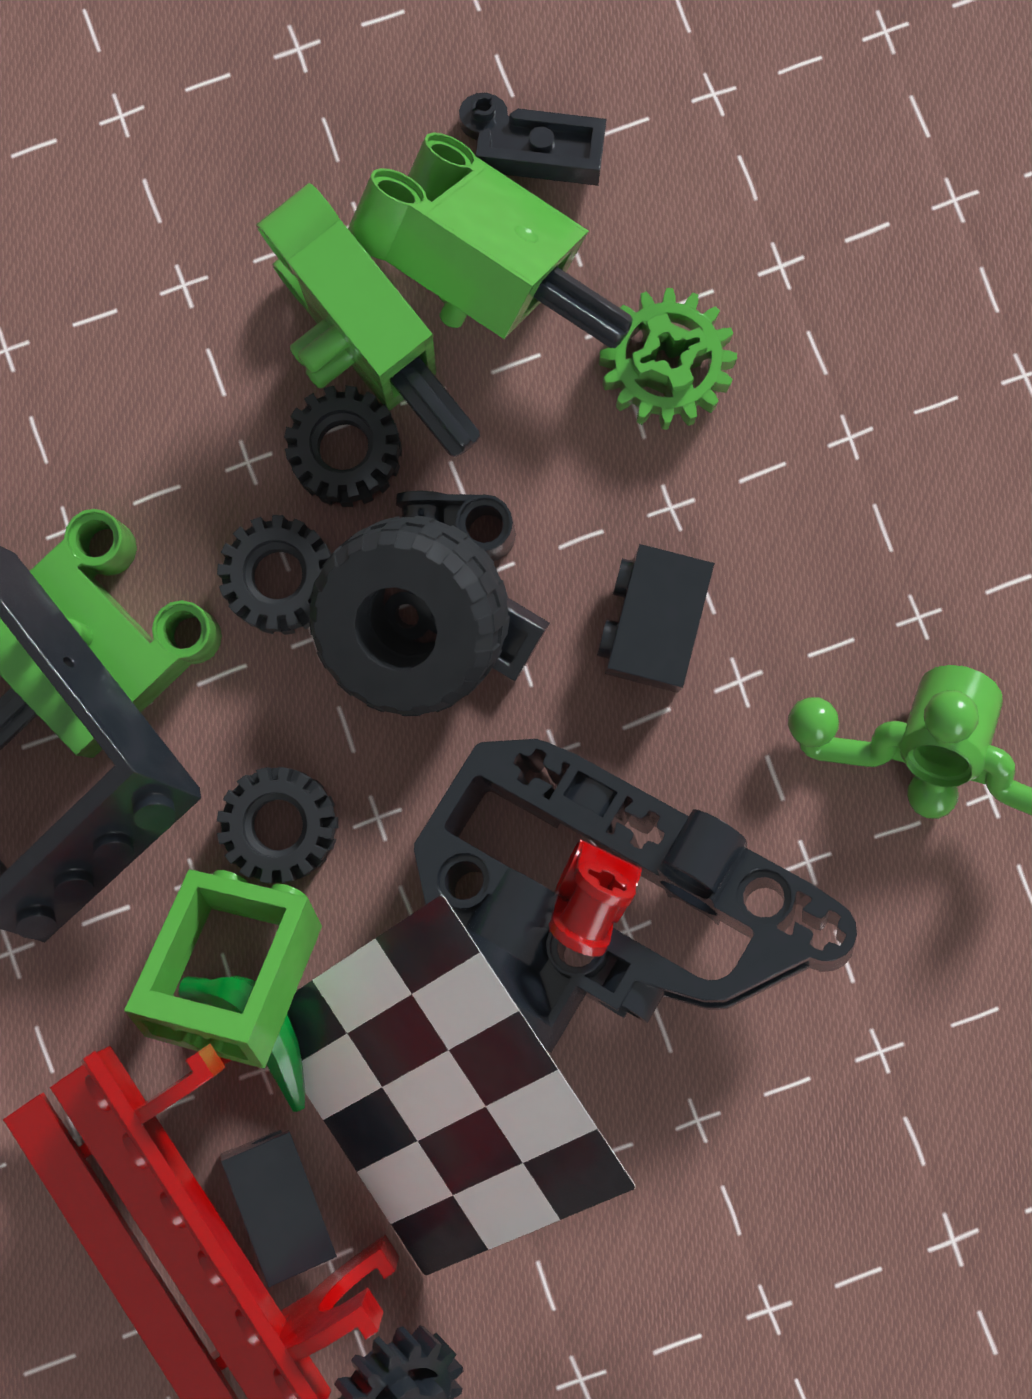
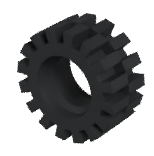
[284,385,402,507]
[217,515,331,635]
[217,767,339,883]

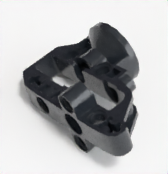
[414,739,857,1053]

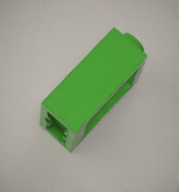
[124,869,322,1069]

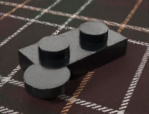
[459,93,607,186]

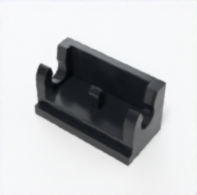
[220,1130,337,1288]

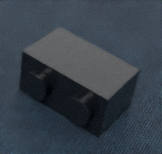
[597,544,715,693]

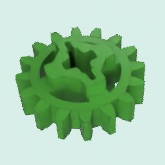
[599,288,737,430]

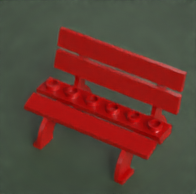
[3,1044,399,1399]

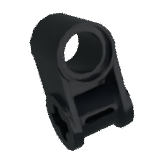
[396,491,516,561]

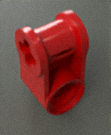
[549,839,642,957]

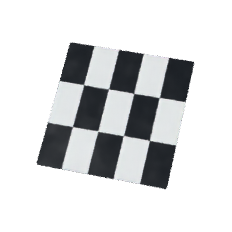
[287,895,635,1275]

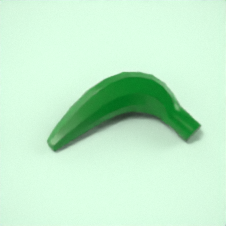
[178,976,305,1112]

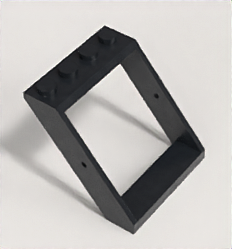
[0,546,201,943]

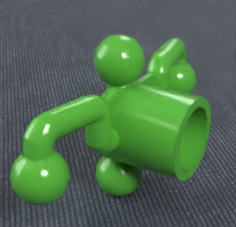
[788,665,1032,819]

